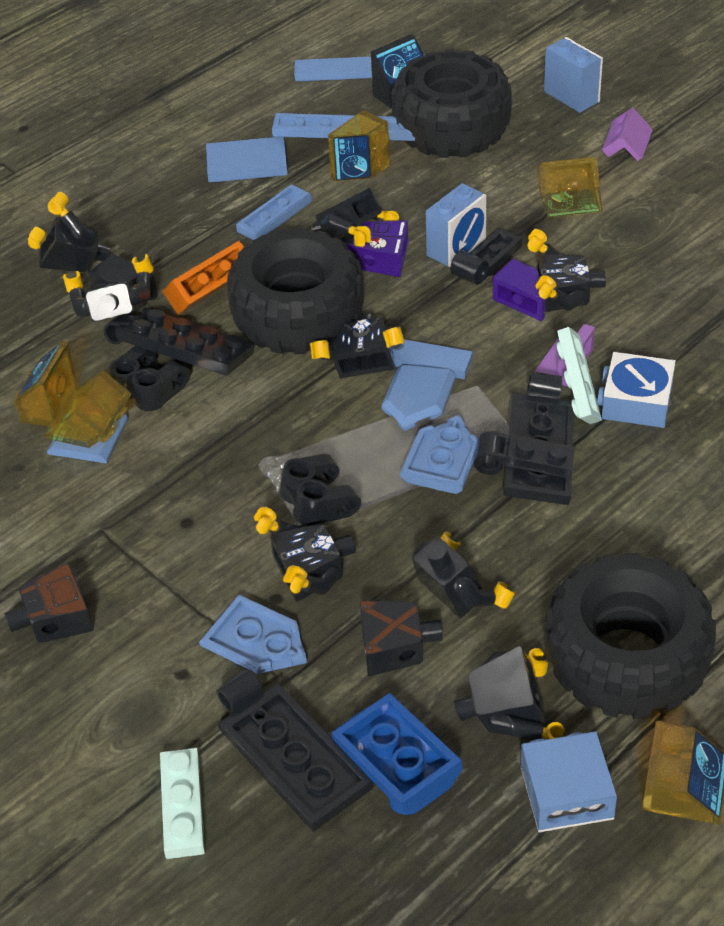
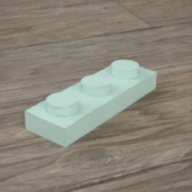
[557,327,602,424]
[160,748,205,859]

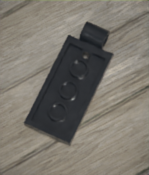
[103,308,254,376]
[503,371,574,505]
[216,669,373,832]

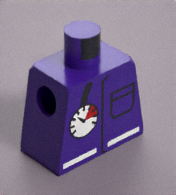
[342,220,408,277]

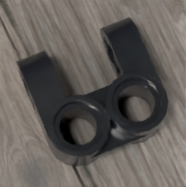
[109,346,190,411]
[279,454,361,526]

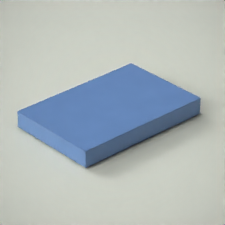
[206,137,288,182]

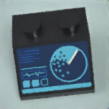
[371,34,424,109]

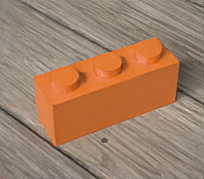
[162,240,244,315]

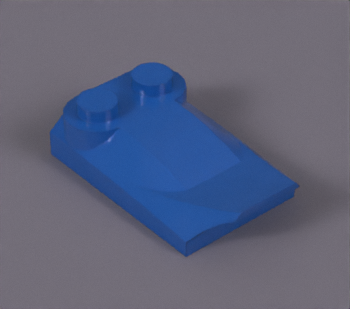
[331,693,463,815]

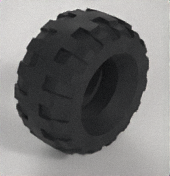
[392,49,512,158]
[227,228,364,355]
[545,553,716,719]

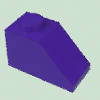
[493,259,545,321]

